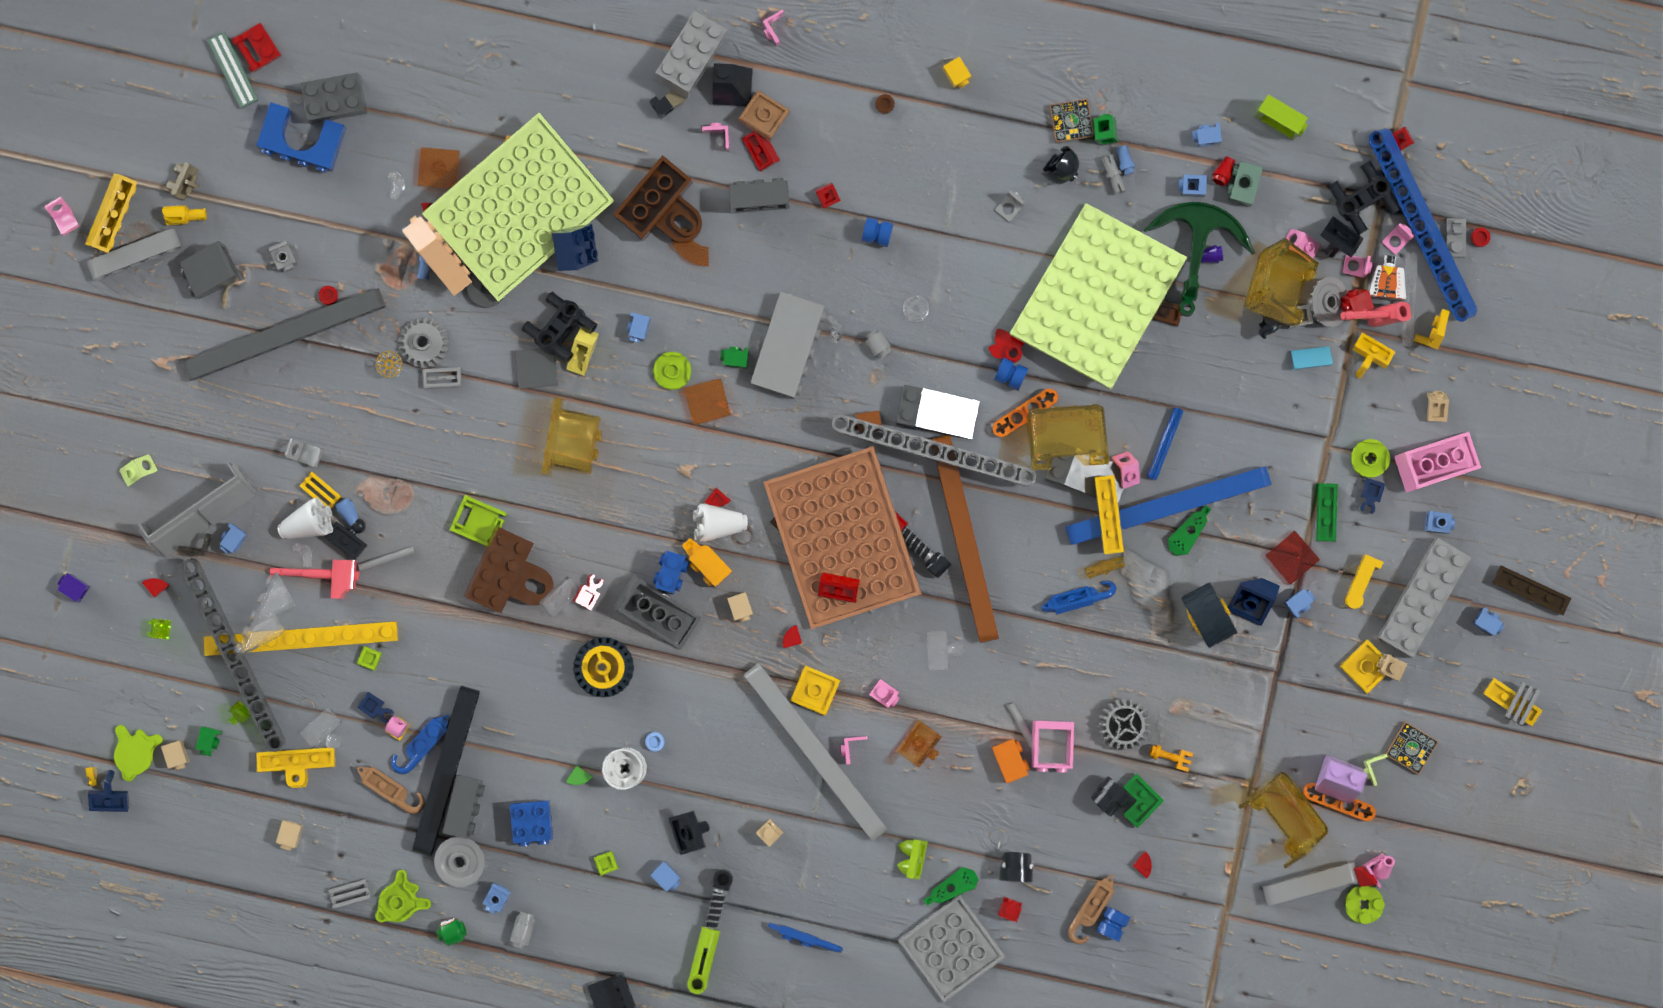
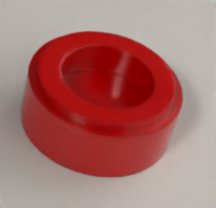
[1470,228,1491,247]
[318,286,339,305]

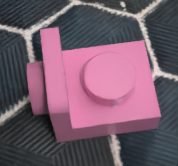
[869,679,900,708]

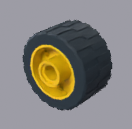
[1181,582,1237,648]

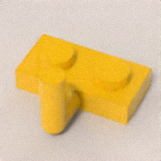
[1413,309,1450,350]
[1352,332,1395,378]

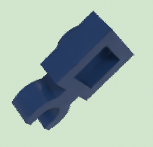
[1360,478,1385,514]
[358,692,394,723]

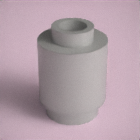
[865,330,892,360]

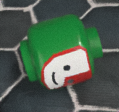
[437,918,467,946]

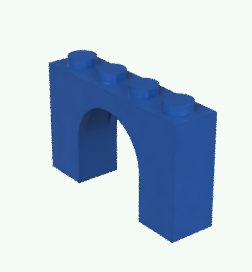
[256,102,346,173]

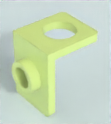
[119,454,157,486]
[1363,754,1388,786]

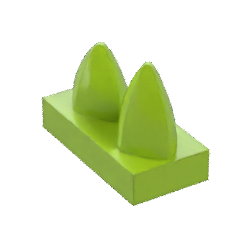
[897,839,928,880]

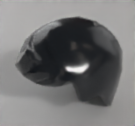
[1259,302,1284,339]

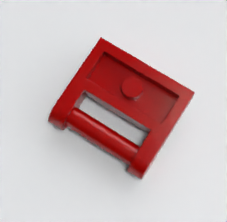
[231,22,282,73]

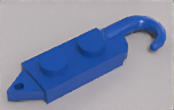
[1041,580,1116,615]
[391,715,450,774]
[768,922,843,952]

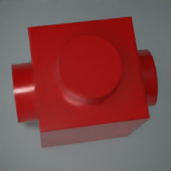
[1340,289,1374,312]

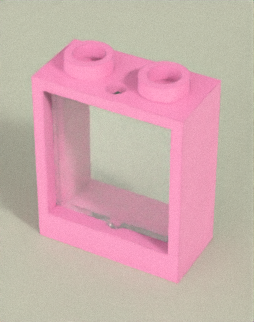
[1031,721,1074,772]

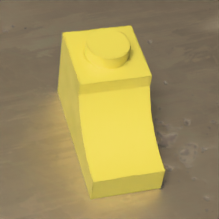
[566,327,599,376]

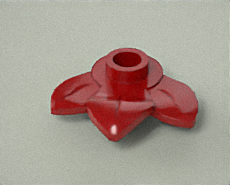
[988,329,1024,363]

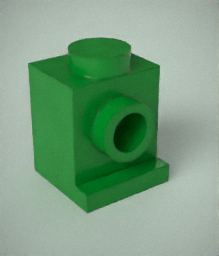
[1094,114,1119,145]
[720,347,749,369]
[195,726,223,756]

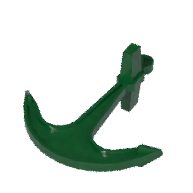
[1143,202,1255,317]

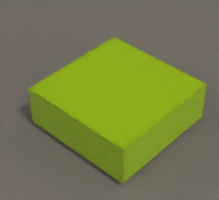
[357,646,383,671]
[594,851,619,876]

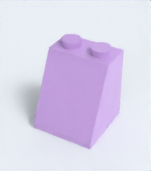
[1314,754,1367,804]

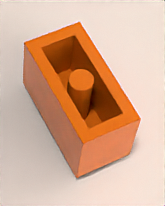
[991,739,1030,783]

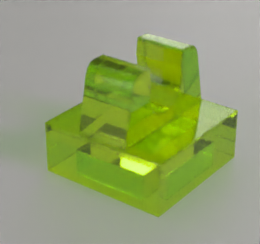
[147,619,171,639]
[229,701,251,726]

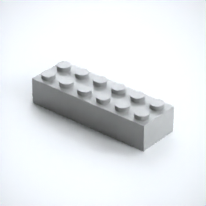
[1377,538,1472,658]

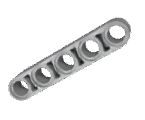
[87,229,182,281]
[1262,862,1358,906]

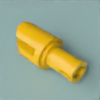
[162,205,207,225]

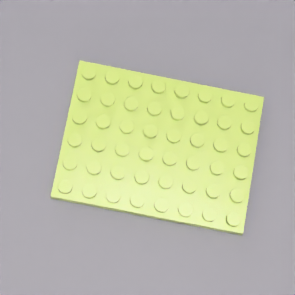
[422,112,614,302]
[1010,203,1187,390]

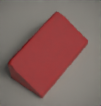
[742,131,780,172]
[818,573,860,603]

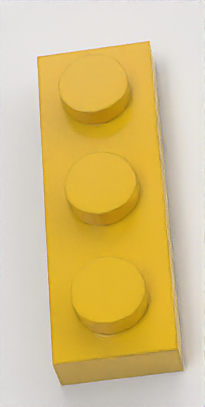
[1483,678,1543,727]

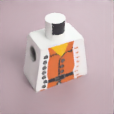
[1368,255,1406,301]

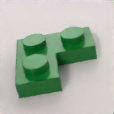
[1123,773,1164,828]

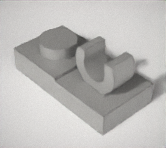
[1446,218,1466,258]

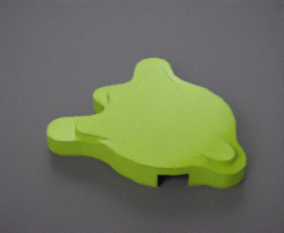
[114,725,163,781]
[375,869,432,923]

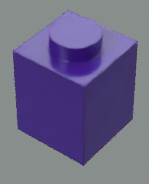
[57,573,91,603]

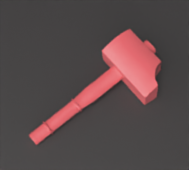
[1340,302,1411,327]
[270,560,360,599]

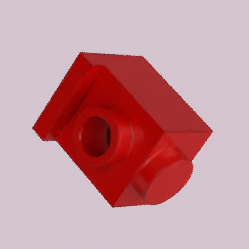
[998,896,1022,923]

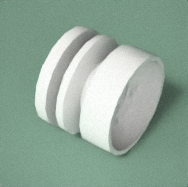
[602,748,647,790]

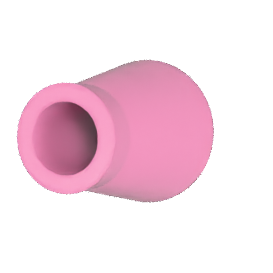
[1372,856,1395,880]

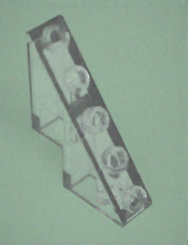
[234,573,295,658]

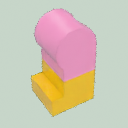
[385,715,411,741]

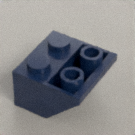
[552,224,598,271]

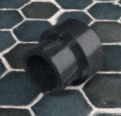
[1091,776,1131,817]
[999,852,1033,882]

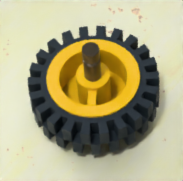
[573,637,634,697]

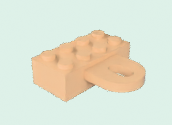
[402,215,472,296]

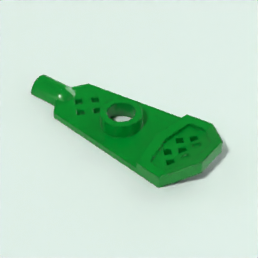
[1168,505,1212,556]
[924,867,979,906]

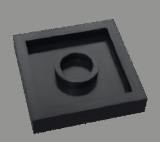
[1320,216,1364,258]
[668,810,710,855]

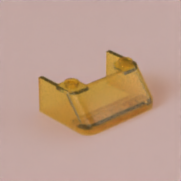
[1238,772,1328,869]

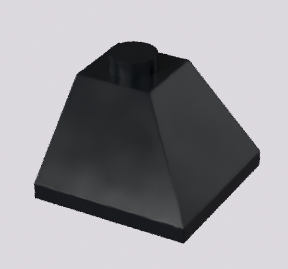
[712,63,753,107]

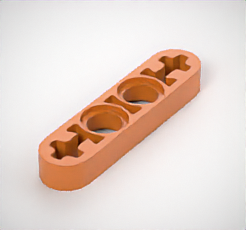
[992,388,1058,438]
[1303,783,1376,821]

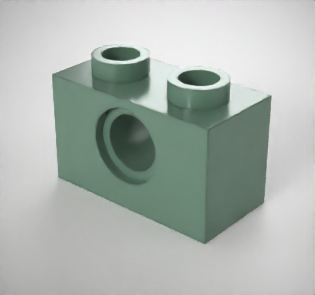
[1227,161,1263,207]

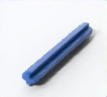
[1147,407,1183,480]

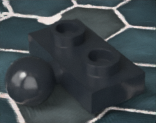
[325,519,367,561]

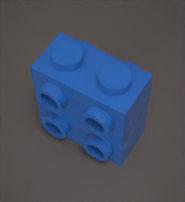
[653,551,689,594]
[510,800,553,846]

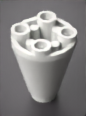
[277,497,333,539]
[693,504,748,542]

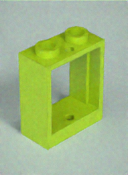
[1254,94,1308,140]

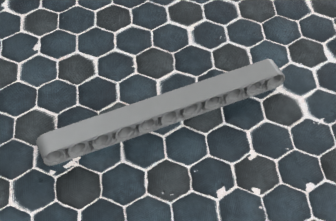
[832,415,1036,487]
[743,663,888,841]

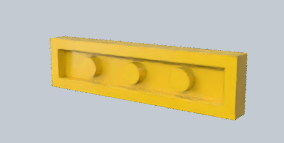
[1095,475,1124,555]

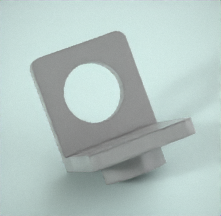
[996,190,1025,222]
[285,439,323,467]

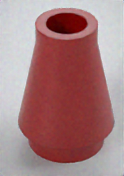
[1212,156,1235,186]

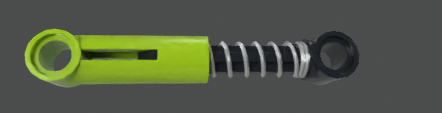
[688,869,733,994]

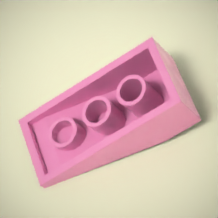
[1394,432,1481,493]

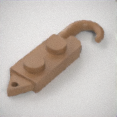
[356,766,425,814]
[1068,875,1115,944]

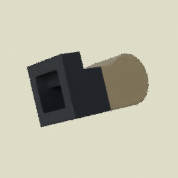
[650,90,686,119]

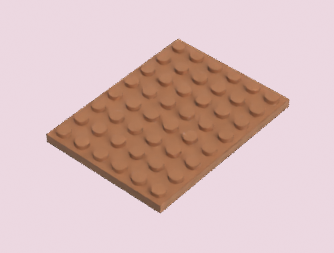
[763,446,922,629]

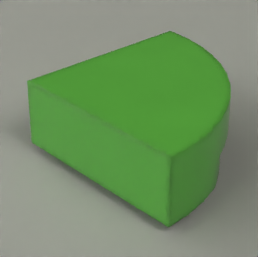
[566,766,593,785]

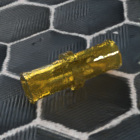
[1084,555,1125,580]

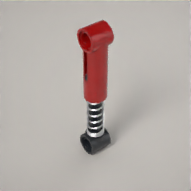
[895,511,952,578]

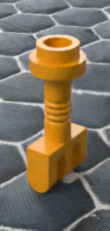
[1149,744,1194,772]

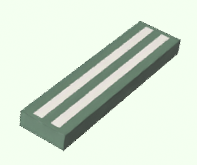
[207,32,259,109]

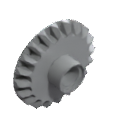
[1309,277,1347,327]
[398,318,449,368]
[434,837,485,887]

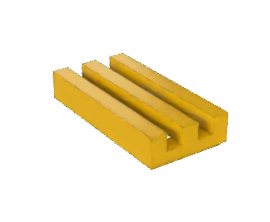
[299,471,342,509]

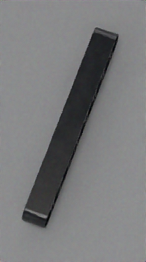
[412,685,480,857]

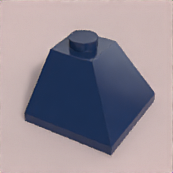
[1227,578,1280,626]

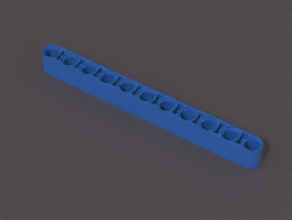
[1369,128,1477,322]
[1065,466,1272,545]

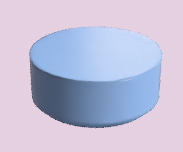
[645,732,665,752]

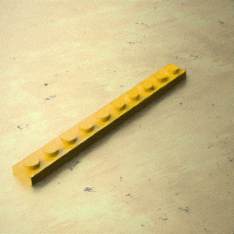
[203,621,399,656]

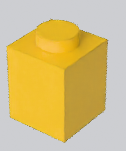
[943,56,971,89]

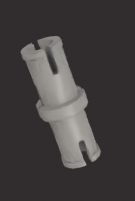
[1102,154,1126,195]

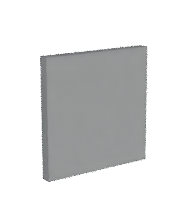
[898,895,1006,1003]

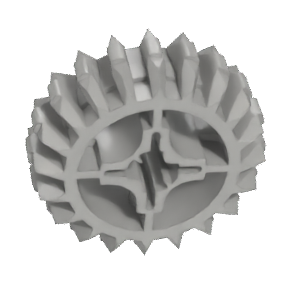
[1098,699,1151,751]

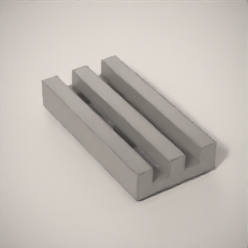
[422,367,462,389]
[1505,682,1540,725]
[328,879,371,909]

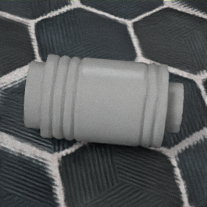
[510,912,535,949]

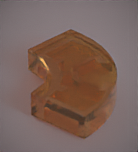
[671,228,709,267]

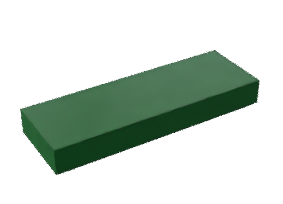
[1316,483,1338,542]

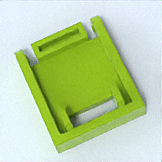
[450,495,508,546]

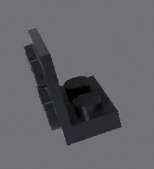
[587,972,637,1008]

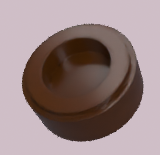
[875,94,895,114]

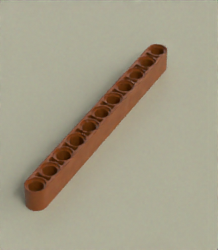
[931,434,999,643]

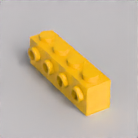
[85,173,137,253]

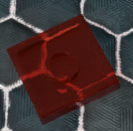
[1265,531,1320,585]

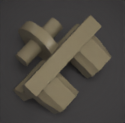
[166,162,200,200]

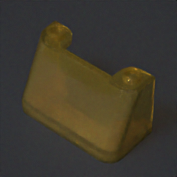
[1244,238,1319,326]

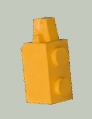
[682,538,733,587]

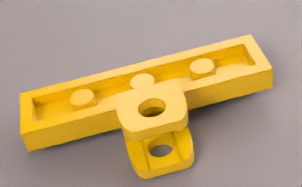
[256,747,336,788]

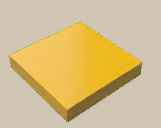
[1339,639,1385,694]
[790,665,840,716]

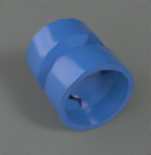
[861,217,893,247]
[994,358,1029,391]
[1096,906,1131,942]

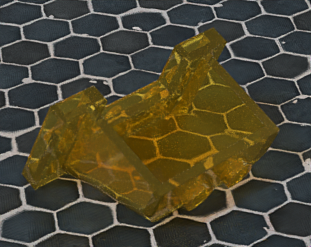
[541,397,602,477]

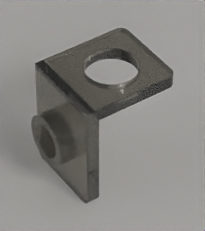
[178,533,212,557]

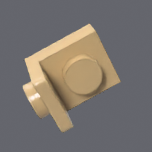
[1427,391,1449,422]
[1377,654,1407,681]

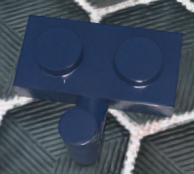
[88,770,129,812]

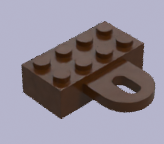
[613,155,702,243]
[464,526,554,613]

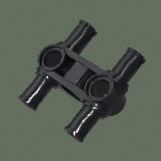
[1327,160,1401,236]
[521,291,598,363]

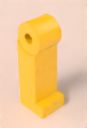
[1345,554,1384,609]

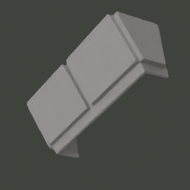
[138,462,257,557]

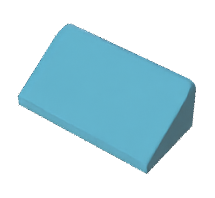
[1291,346,1333,370]

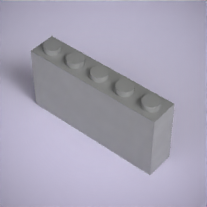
[751,292,827,399]

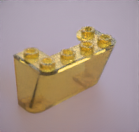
[1027,404,1109,470]

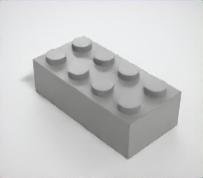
[654,11,727,99]

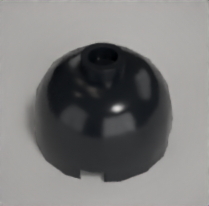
[1042,146,1079,184]

